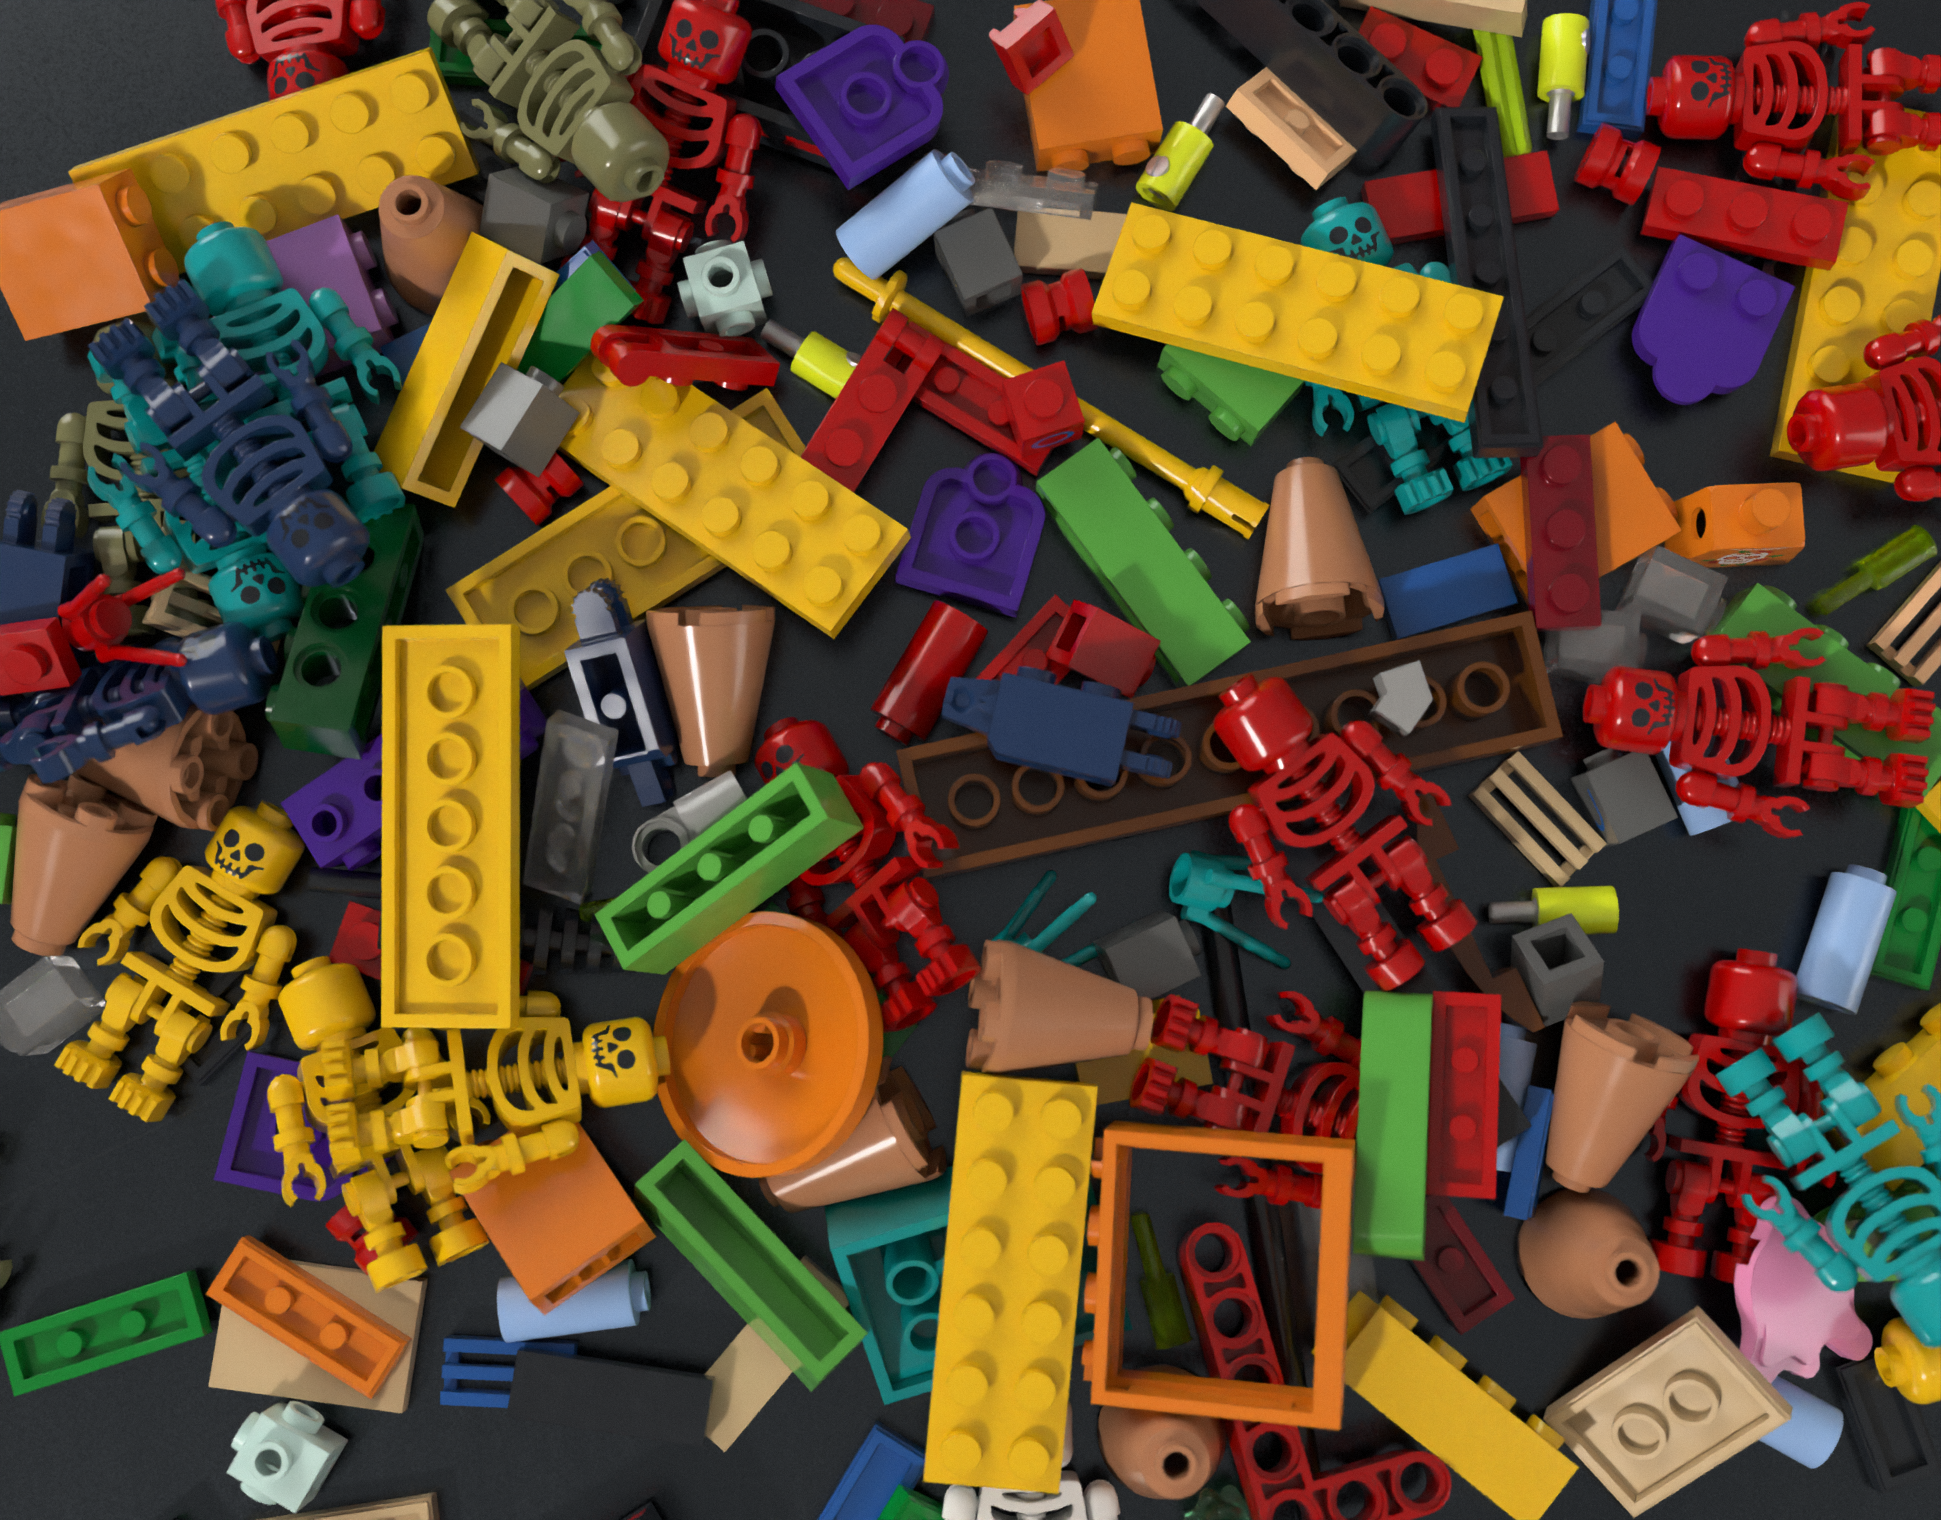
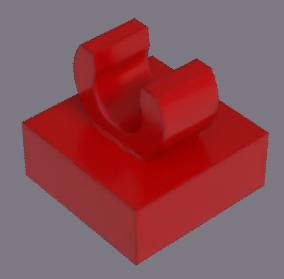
[989,0,1074,95]

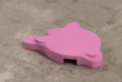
[1734,1196,1873,1384]

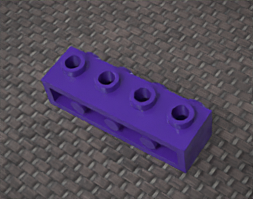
[281,678,552,871]

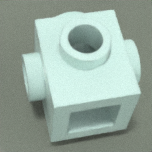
[677,240,773,336]
[226,1401,348,1513]

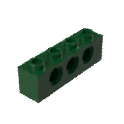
[266,493,425,760]

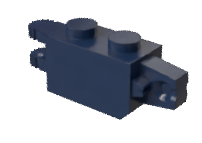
[0,489,96,704]
[564,577,679,807]
[942,666,1182,787]

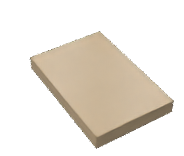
[208,1260,428,1413]
[1543,1306,1792,1518]

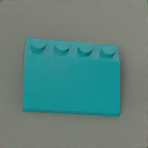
[824,1166,1133,1405]

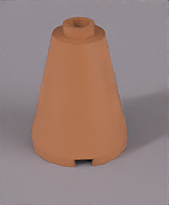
[379,175,508,315]
[1254,457,1385,640]
[646,605,776,777]
[1544,1001,1699,1193]
[758,1055,947,1213]
[1517,1188,1659,1319]
[1097,1364,1227,1499]

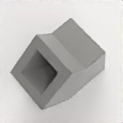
[1368,661,1433,738]

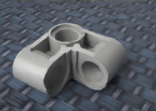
[632,770,747,874]

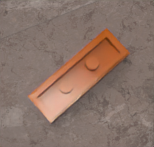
[206,1235,412,1399]

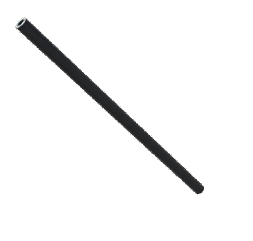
[1202,902,1321,1520]

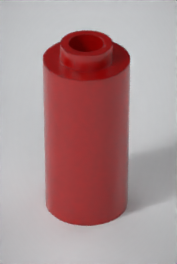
[870,600,989,746]

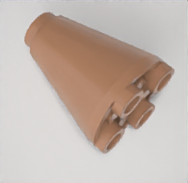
[76,705,258,831]
[10,771,158,957]
[966,939,1153,1075]

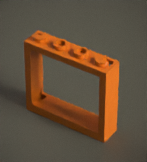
[1081,1121,1356,1430]

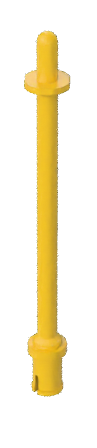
[833,257,1270,539]

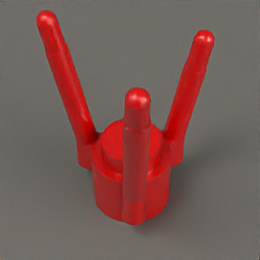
[57,568,188,667]

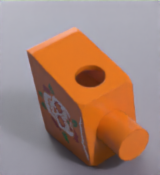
[1665,482,1805,569]

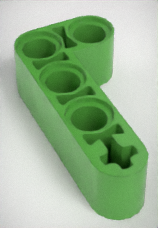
[1353,990,1433,1261]

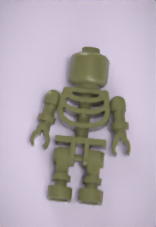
[427,0,670,202]
[41,312,240,638]

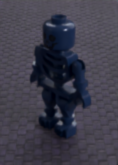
[88,279,370,588]
[0,621,278,784]

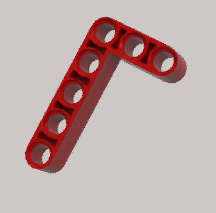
[1176,1222,1452,1520]

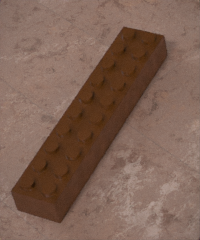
[896,610,1563,881]

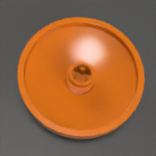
[653,911,883,1178]

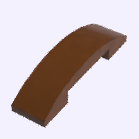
[1405,793,1545,1033]

